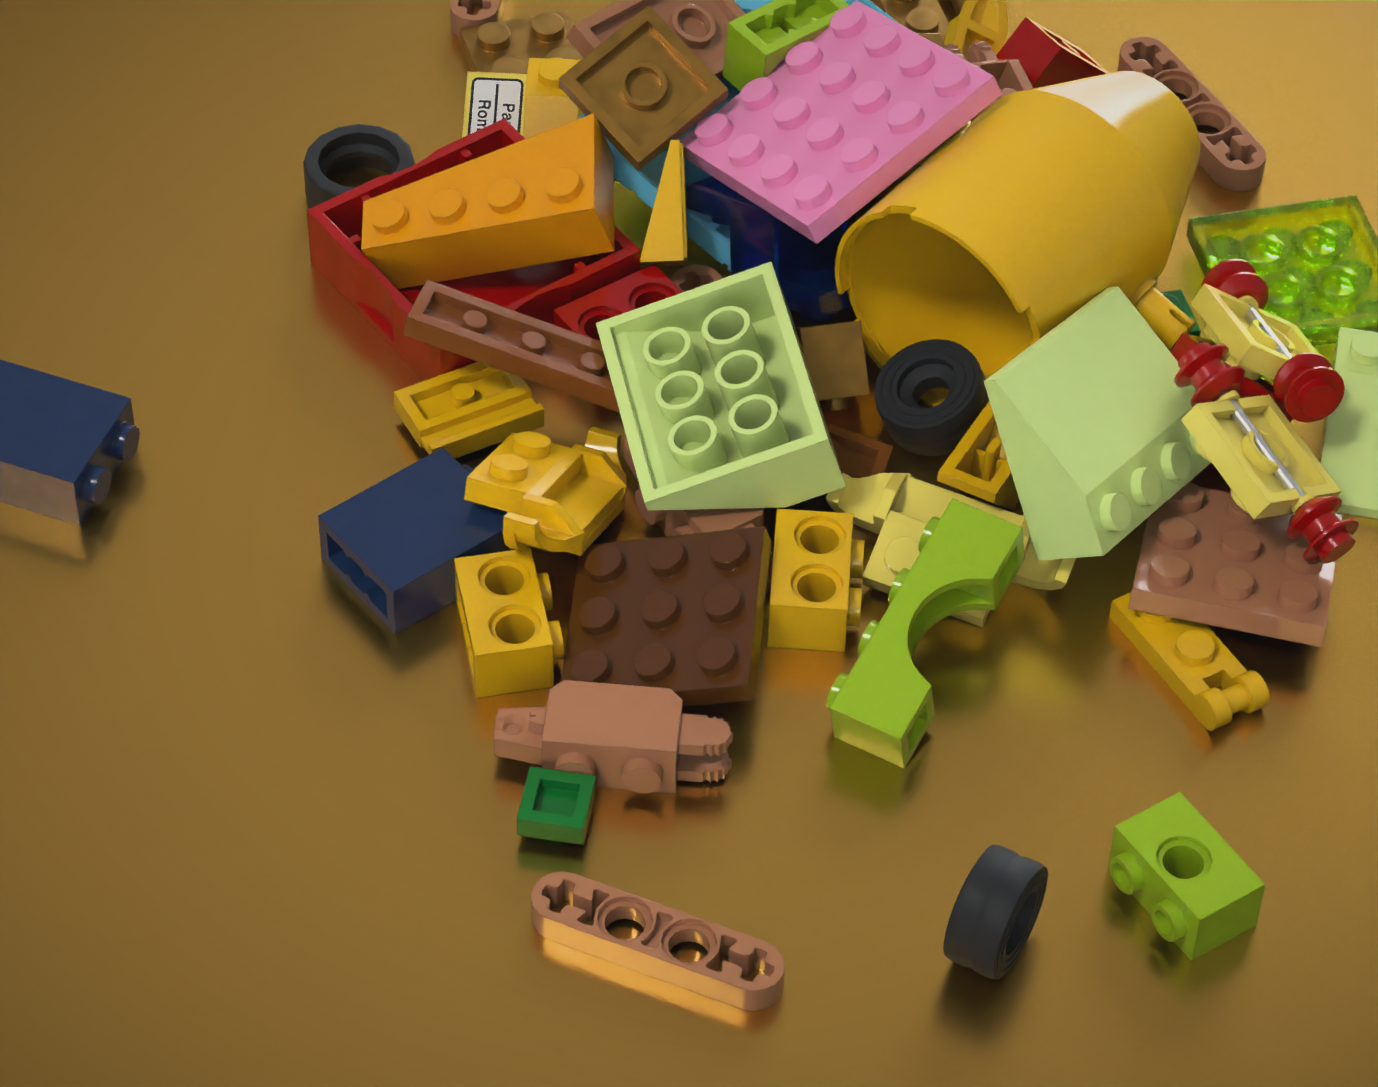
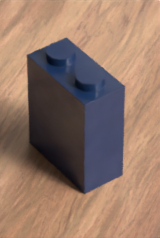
[0,360,140,526]
[318,447,515,635]

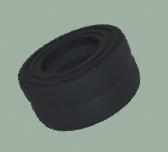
[874,339,989,456]
[943,845,1048,980]

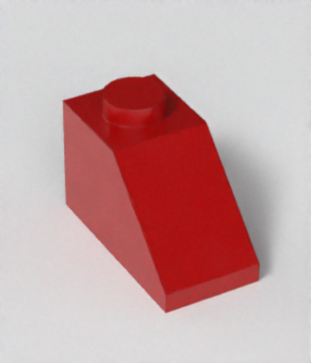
[996,17,1108,88]

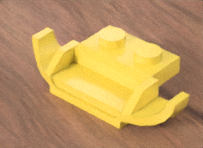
[826,473,1076,627]

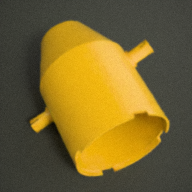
[835,71,1200,407]

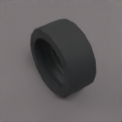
[303,124,415,208]

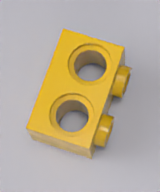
[767,509,865,652]
[454,548,564,698]

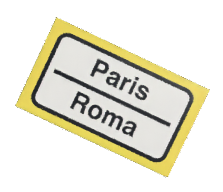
[462,71,527,138]

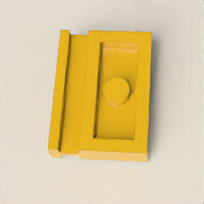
[394,362,544,459]

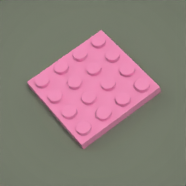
[680,0,1002,244]

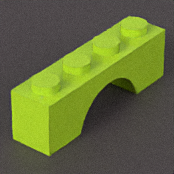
[826,498,1025,769]

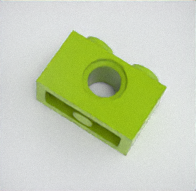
[1108,792,1265,961]

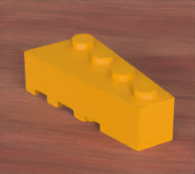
[361,113,614,289]

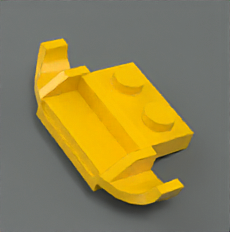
[464,426,627,556]

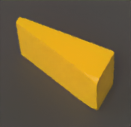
[640,140,688,267]

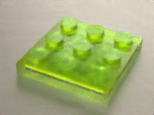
[1186,195,1378,347]

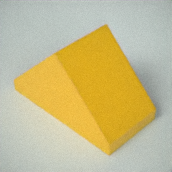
[937,401,1019,510]

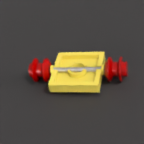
[1191,259,1345,423]
[1174,343,1359,564]

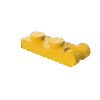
[1109,592,1270,731]

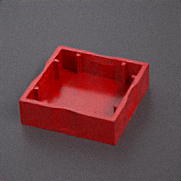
[307,119,641,381]

